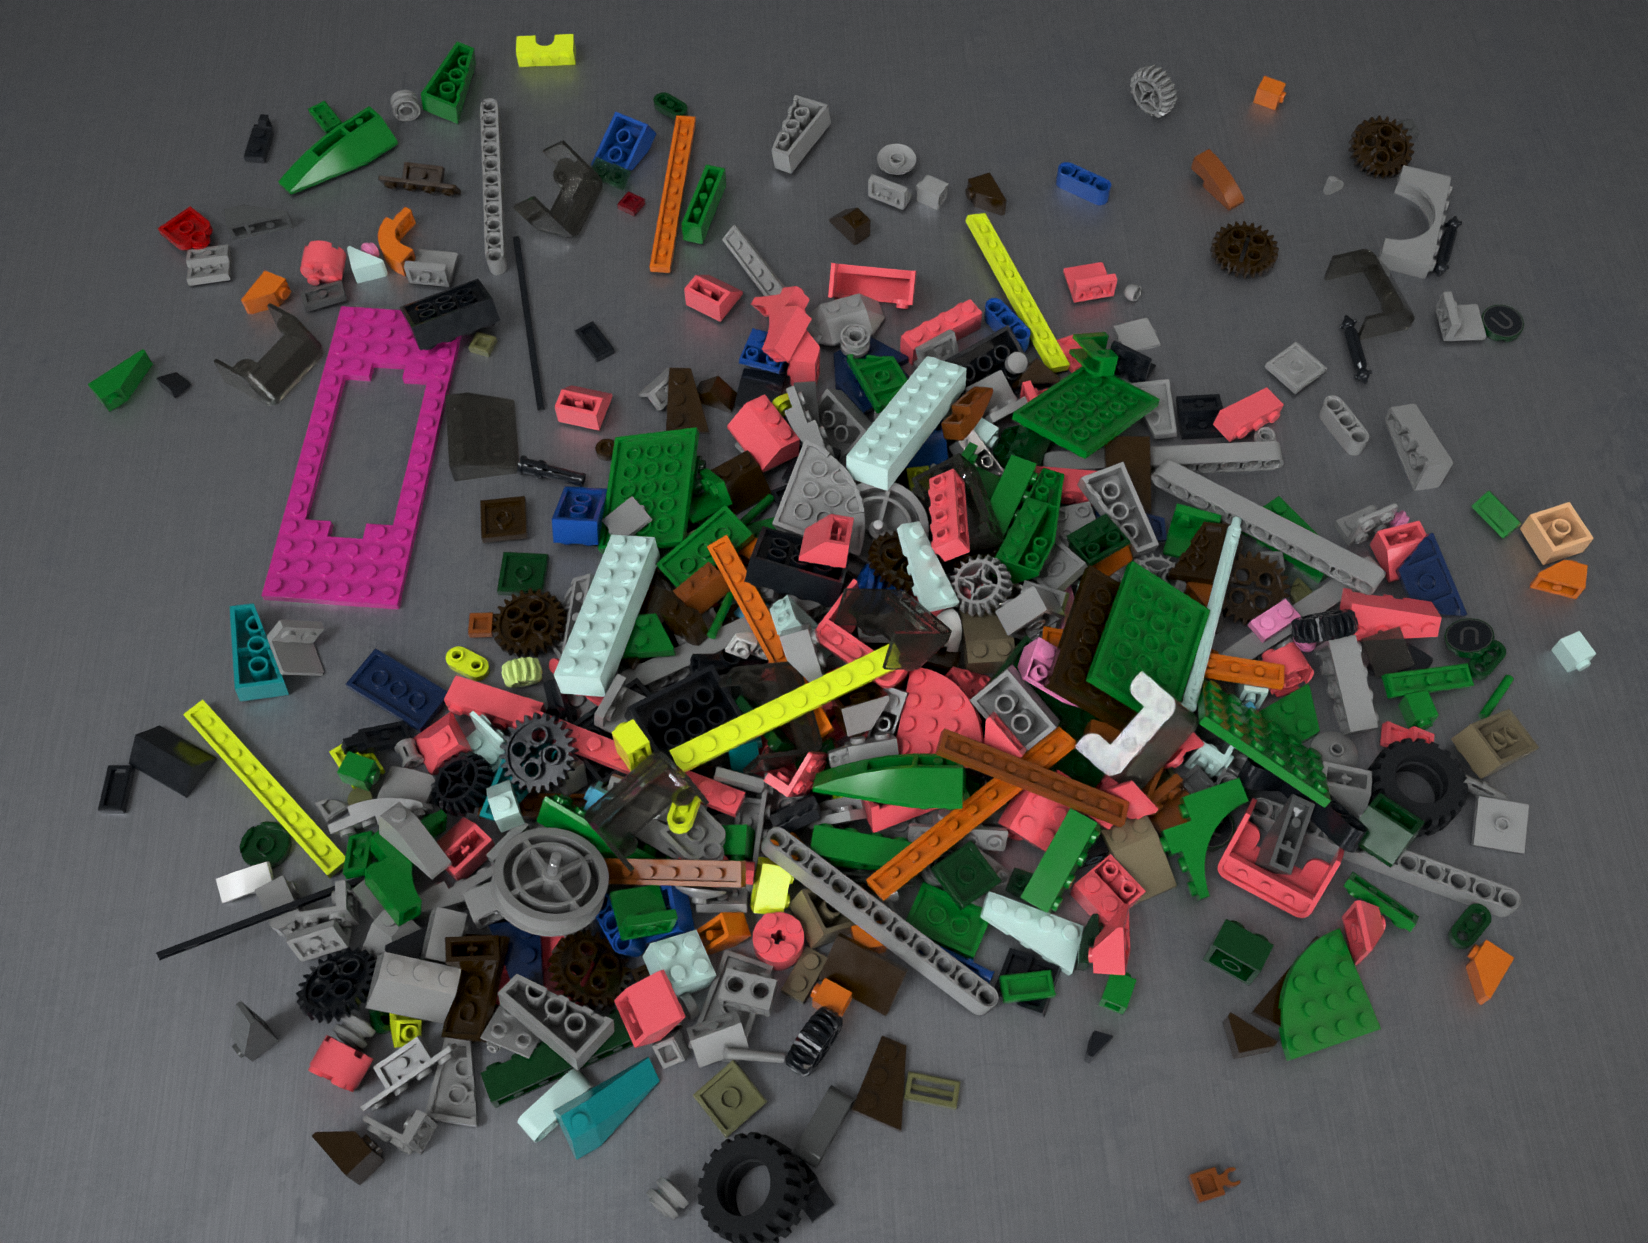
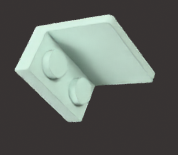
[466,711,507,777]
[1183,741,1237,779]

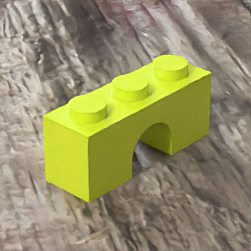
[516,34,576,67]

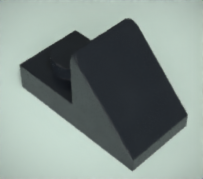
[800,1161,835,1223]

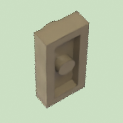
[781,946,827,1005]

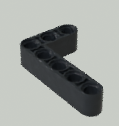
[1236,757,1368,853]

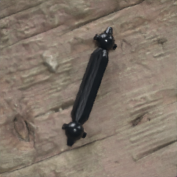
[1433,216,1462,277]
[1339,315,1372,384]

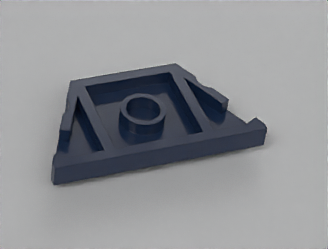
[834,336,908,390]
[1396,533,1468,616]

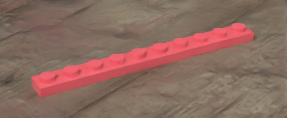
[512,705,745,817]

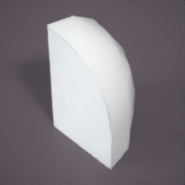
[929,608,962,652]

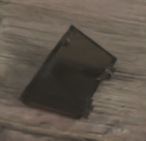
[912,453,1005,559]

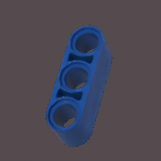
[1056,162,1111,205]
[984,298,1031,352]
[596,892,646,958]

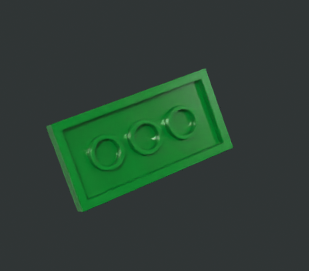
[656,505,755,588]

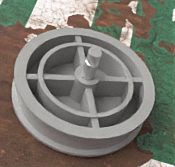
[846,483,929,579]
[491,828,609,937]

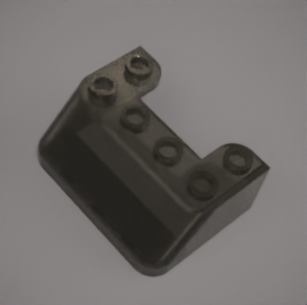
[1075,671,1198,790]

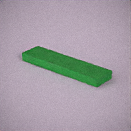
[1381,663,1474,699]

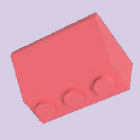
[727,394,800,473]

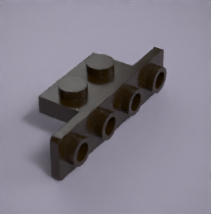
[378,162,461,196]

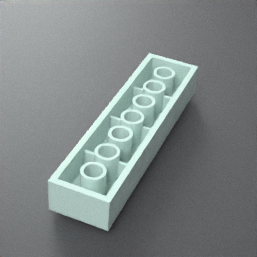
[846,356,967,491]
[554,535,660,697]

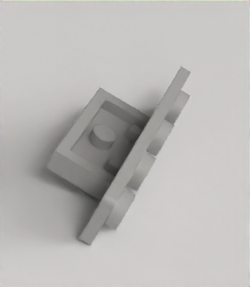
[734,773,775,872]
[906,809,1008,851]
[688,874,755,914]
[360,1036,459,1112]

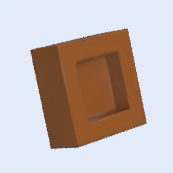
[468,612,494,638]

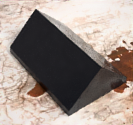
[128,725,217,798]

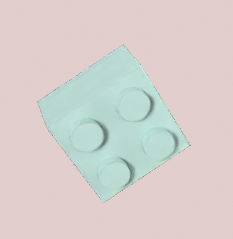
[642,930,717,998]

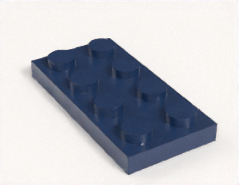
[346,648,448,733]

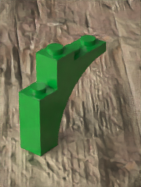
[1159,778,1248,901]
[365,809,447,927]

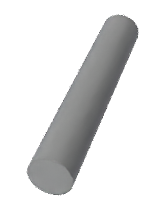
[724,1048,785,1063]

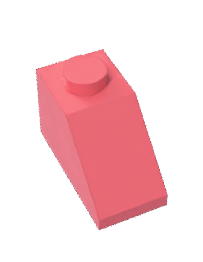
[984,712,1027,758]

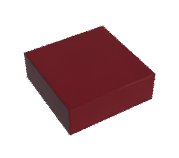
[617,191,645,217]

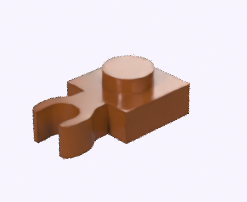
[1187,1167,1241,1204]

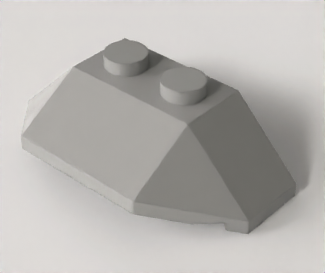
[808,293,885,346]
[552,573,594,660]

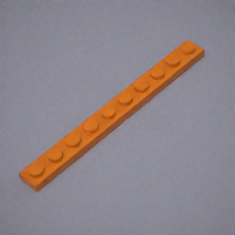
[649,115,696,273]
[707,535,835,742]
[1042,626,1285,690]
[866,726,1077,901]

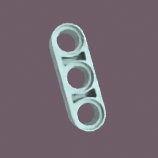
[517,1068,594,1143]

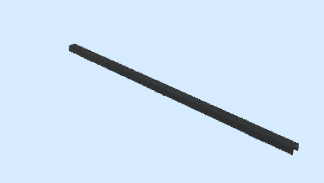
[513,236,545,410]
[156,864,415,961]

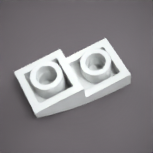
[725,632,767,660]
[216,862,274,903]

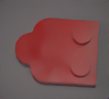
[158,206,213,250]

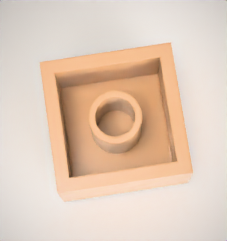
[1520,502,1594,565]

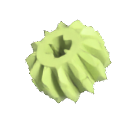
[501,657,543,688]

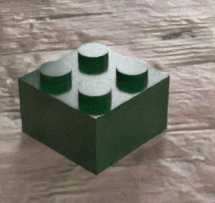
[1203,919,1274,986]

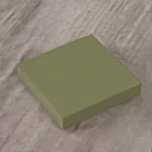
[692,1059,768,1138]

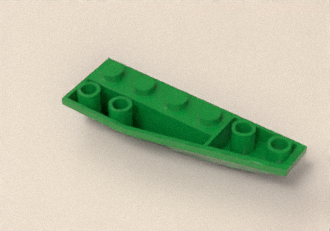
[278,106,398,195]
[993,468,1064,584]
[812,753,966,810]
[536,793,673,859]

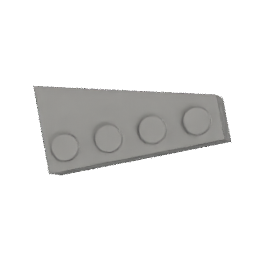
[771,95,831,173]
[1384,403,1454,491]
[1077,462,1159,559]
[1313,635,1379,736]
[498,974,614,1071]

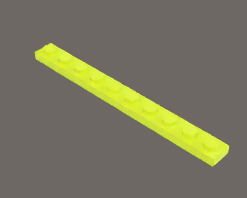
[965,213,1070,373]
[669,642,905,774]
[183,699,345,879]

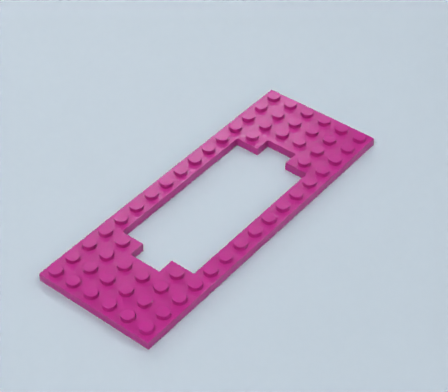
[261,306,462,610]

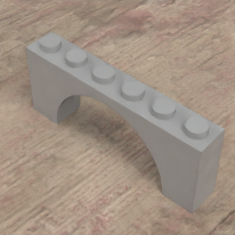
[1376,165,1453,279]

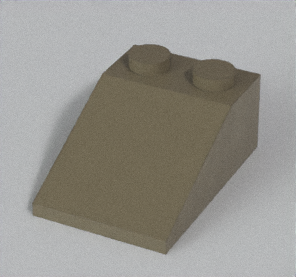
[959,605,1015,674]
[1451,708,1539,779]
[1100,815,1177,906]
[789,884,880,949]

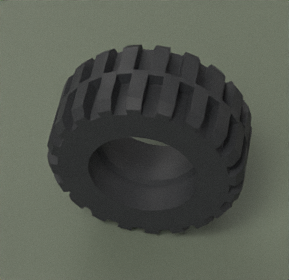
[1368,738,1468,837]
[697,1132,809,1243]

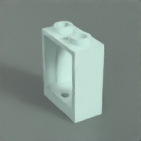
[769,595,832,659]

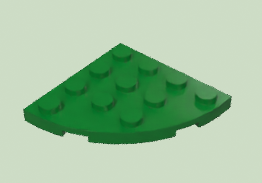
[1278,928,1381,1061]

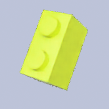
[612,719,654,774]
[749,857,794,914]

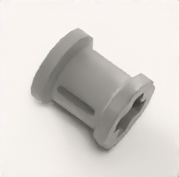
[394,738,424,769]

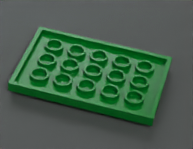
[1012,366,1160,459]
[598,427,700,554]
[1086,561,1210,730]
[1198,679,1331,808]

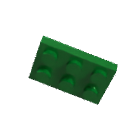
[906,882,989,959]

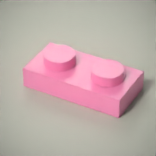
[1248,599,1301,643]

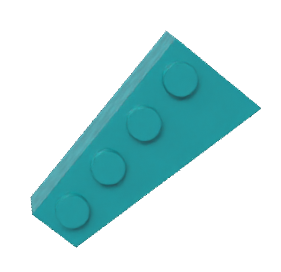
[229,603,289,702]

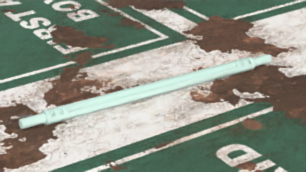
[1179,516,1242,730]

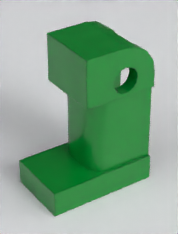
[1069,332,1118,377]

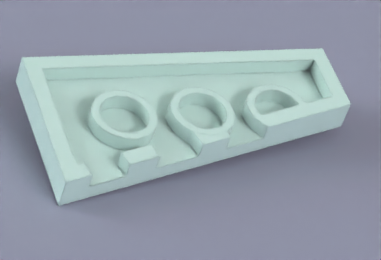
[897,521,959,614]
[980,891,1084,976]

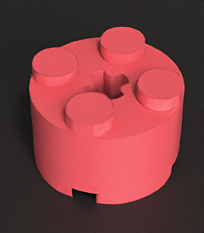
[300,240,346,286]
[1261,642,1314,697]
[753,912,805,971]
[308,1035,374,1092]

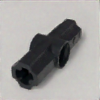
[690,648,761,678]
[543,679,578,724]

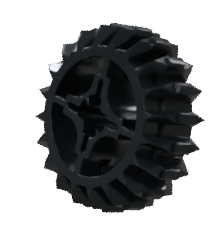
[1291,609,1358,643]
[430,751,495,817]
[786,1006,843,1077]

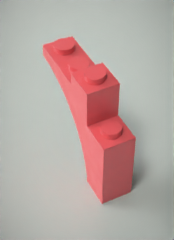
[751,286,812,362]

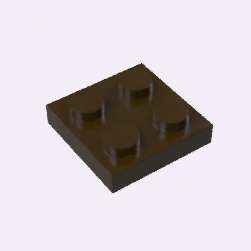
[480,496,528,543]

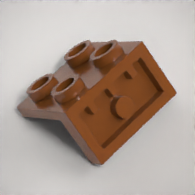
[1147,773,1189,836]

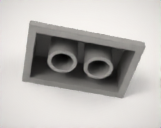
[817,388,872,453]
[970,664,1060,752]
[365,952,461,1024]

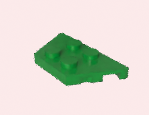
[847,354,908,414]
[621,613,676,659]
[1259,684,1320,744]

